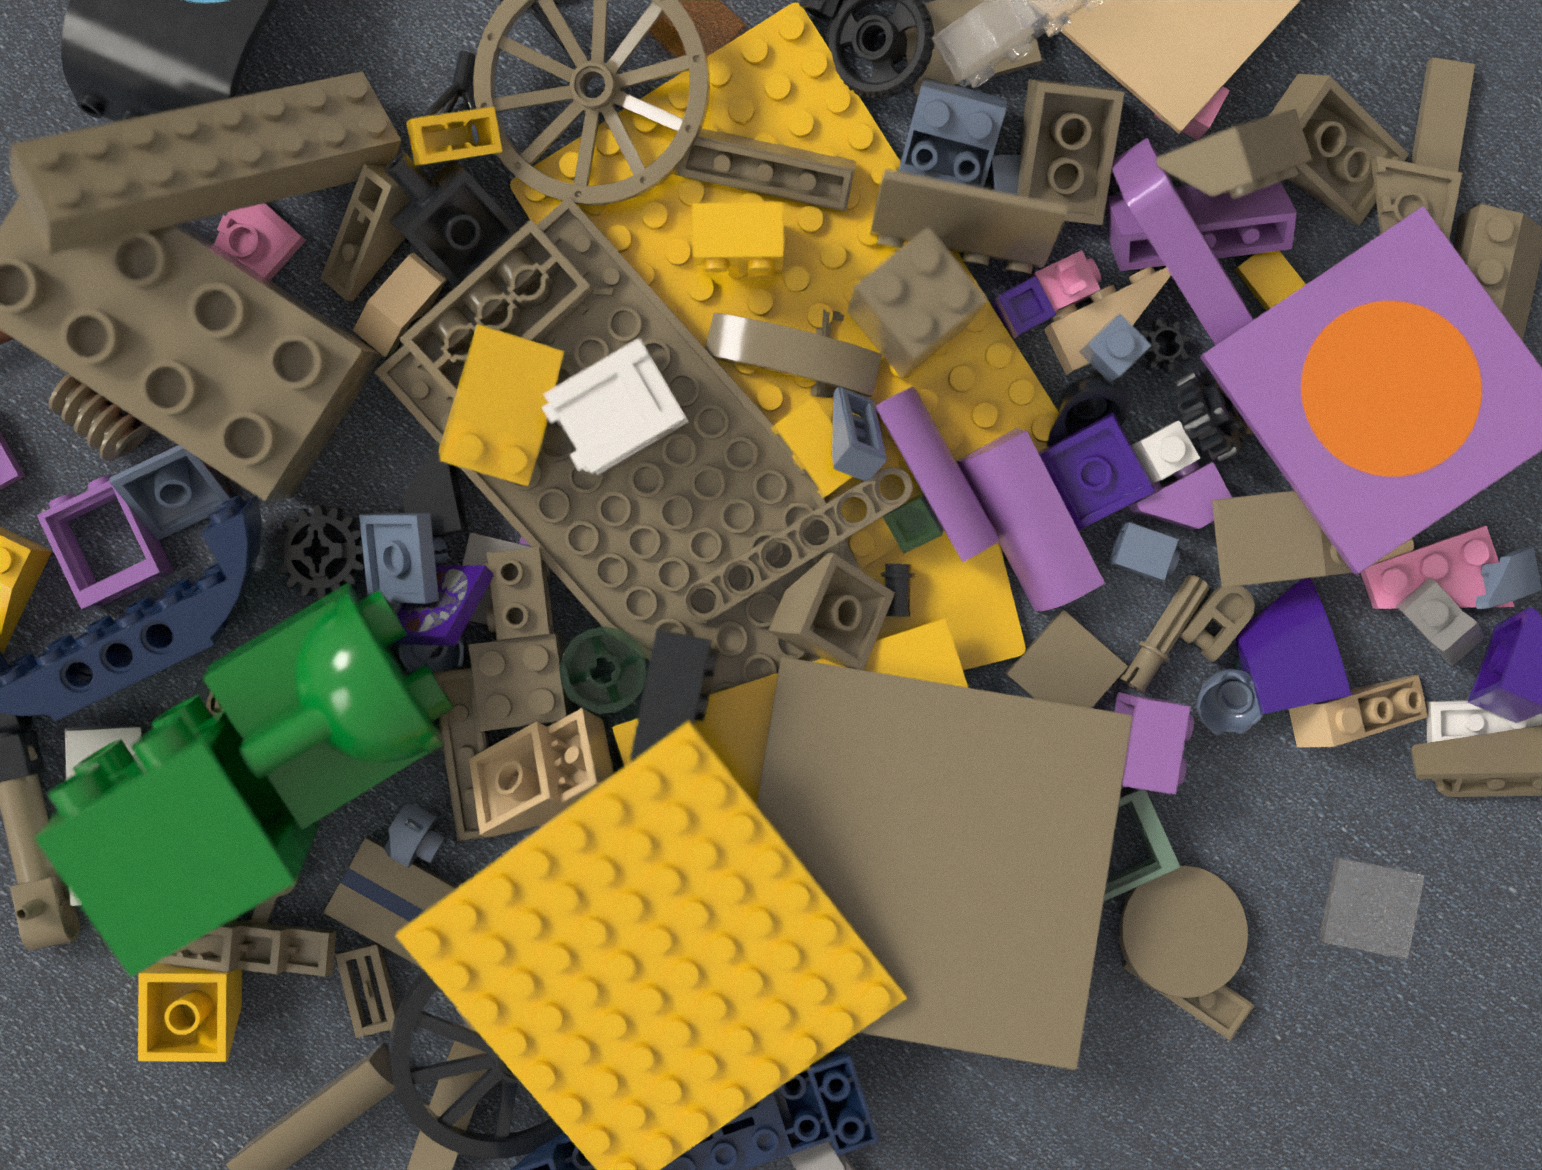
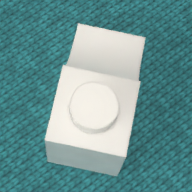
[1132,420,1200,483]

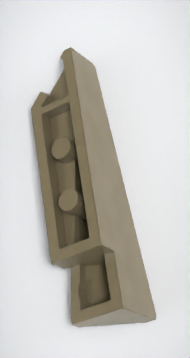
[1411,725,1542,797]

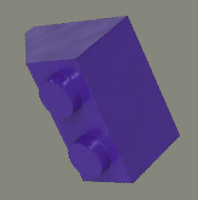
[1467,607,1542,723]

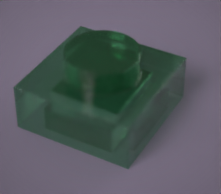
[883,493,944,554]

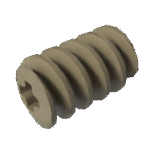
[49,374,151,461]

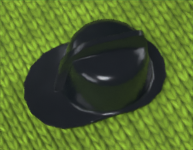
[1047,371,1131,447]

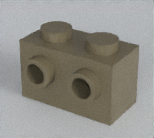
[482,547,555,640]

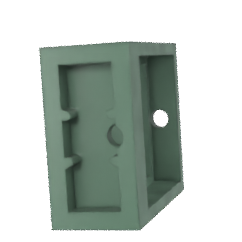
[1103,787,1180,902]

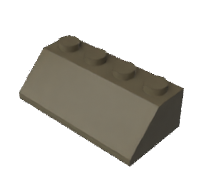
[1453,204,1542,342]

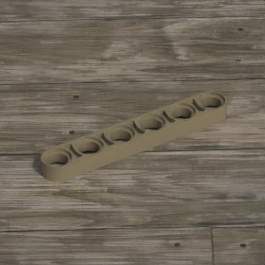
[684,467,912,620]

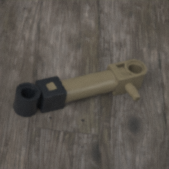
[0,713,80,951]

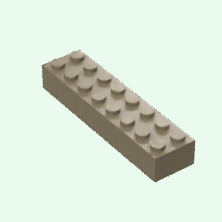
[11,71,401,255]

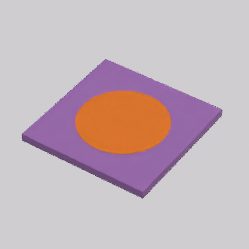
[1200,206,1542,575]

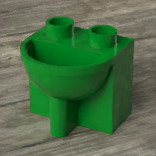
[203,582,454,830]

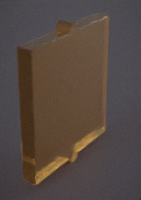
[649,0,746,58]

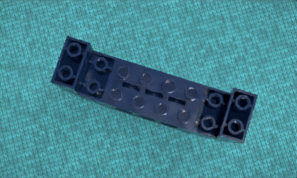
[0,495,262,722]
[511,1051,879,1170]

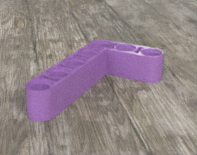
[1112,138,1254,346]

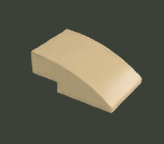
[469,708,614,837]

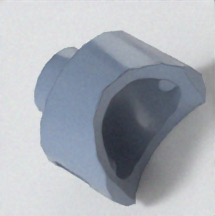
[384,804,446,868]

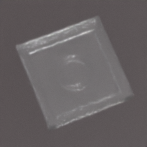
[1319,856,1425,959]

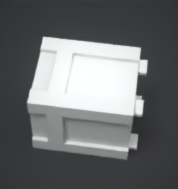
[542,339,689,475]

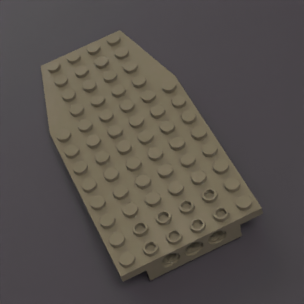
[374,196,886,695]

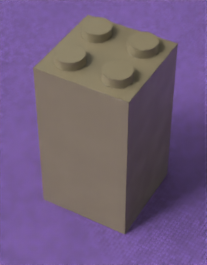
[847,227,987,379]

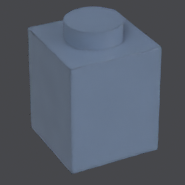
[1079,314,1151,382]
[1107,522,1180,581]

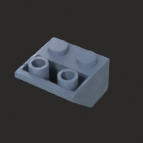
[898,77,1007,189]

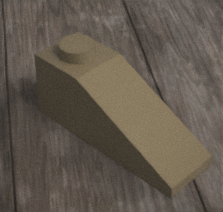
[321,164,410,301]

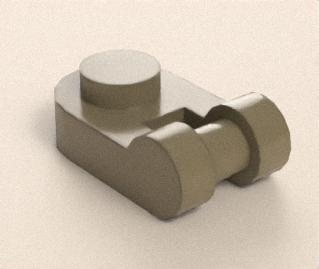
[1179,586,1255,663]

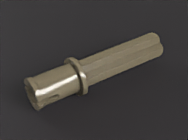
[1120,575,1209,694]

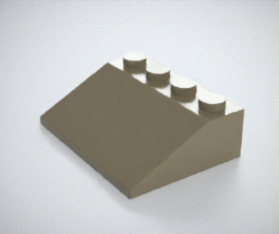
[870,169,1068,274]

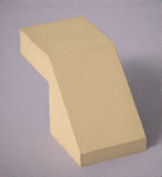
[353,252,446,358]

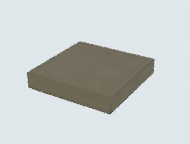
[1005,610,1128,708]

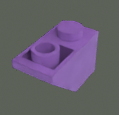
[1128,461,1232,530]

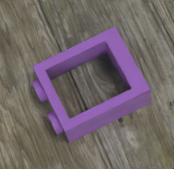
[37,475,174,610]

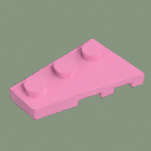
[214,203,306,281]
[1360,526,1515,609]

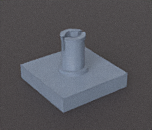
[359,513,448,604]

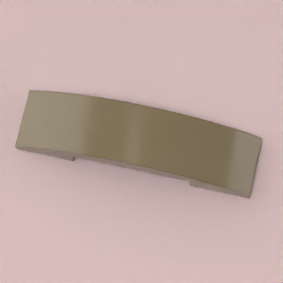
[705,313,882,397]
[407,1041,488,1170]

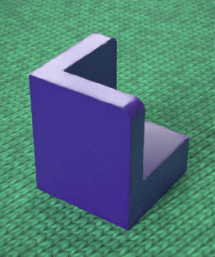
[991,276,1056,341]

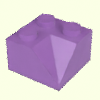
[1114,692,1194,795]

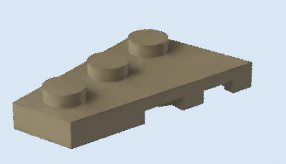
[1371,156,1462,240]

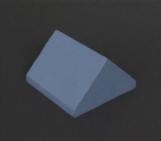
[109,445,233,541]

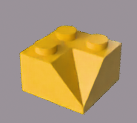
[692,202,784,280]
[138,963,242,1062]

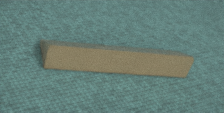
[676,129,856,212]

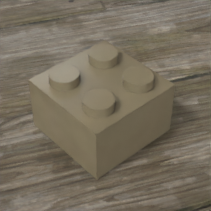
[469,632,572,731]

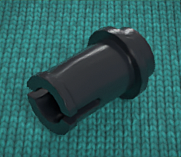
[881,563,915,617]

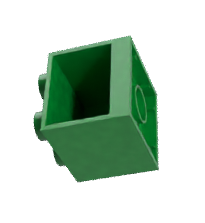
[34,694,319,977]

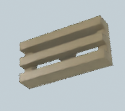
[335,942,398,1038]

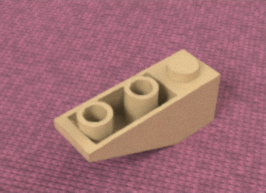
[1044,267,1171,375]
[1289,675,1428,747]

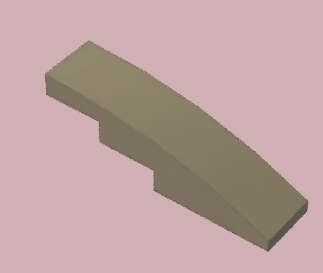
[157,921,337,977]

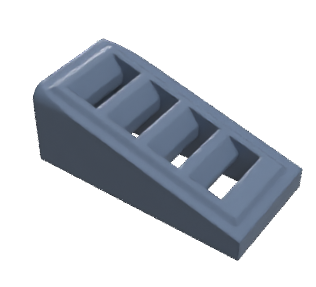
[832,386,887,481]

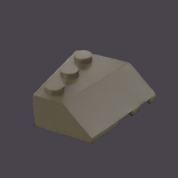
[1155,109,1312,199]

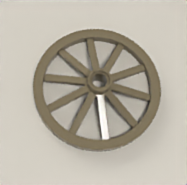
[473,0,710,205]

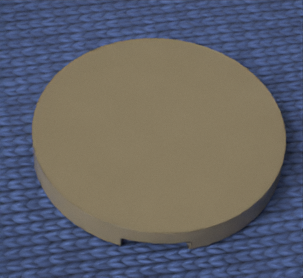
[1118,866,1248,998]

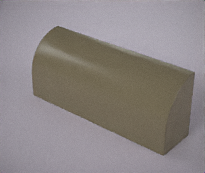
[226,1043,395,1170]

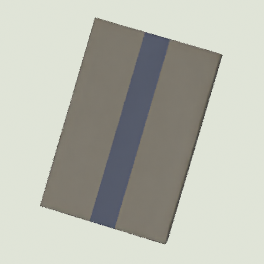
[323,836,459,968]

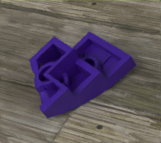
[1235,578,1352,715]

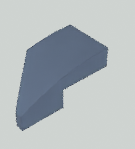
[1476,547,1542,609]

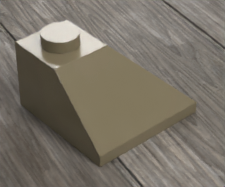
[768,553,895,670]

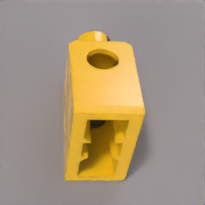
[406,107,503,166]

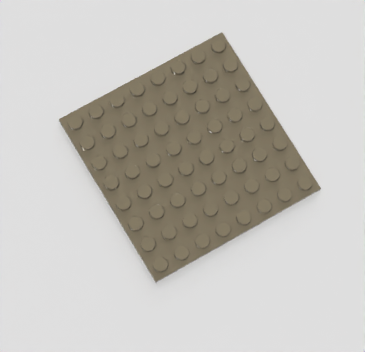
[757,657,1133,1070]

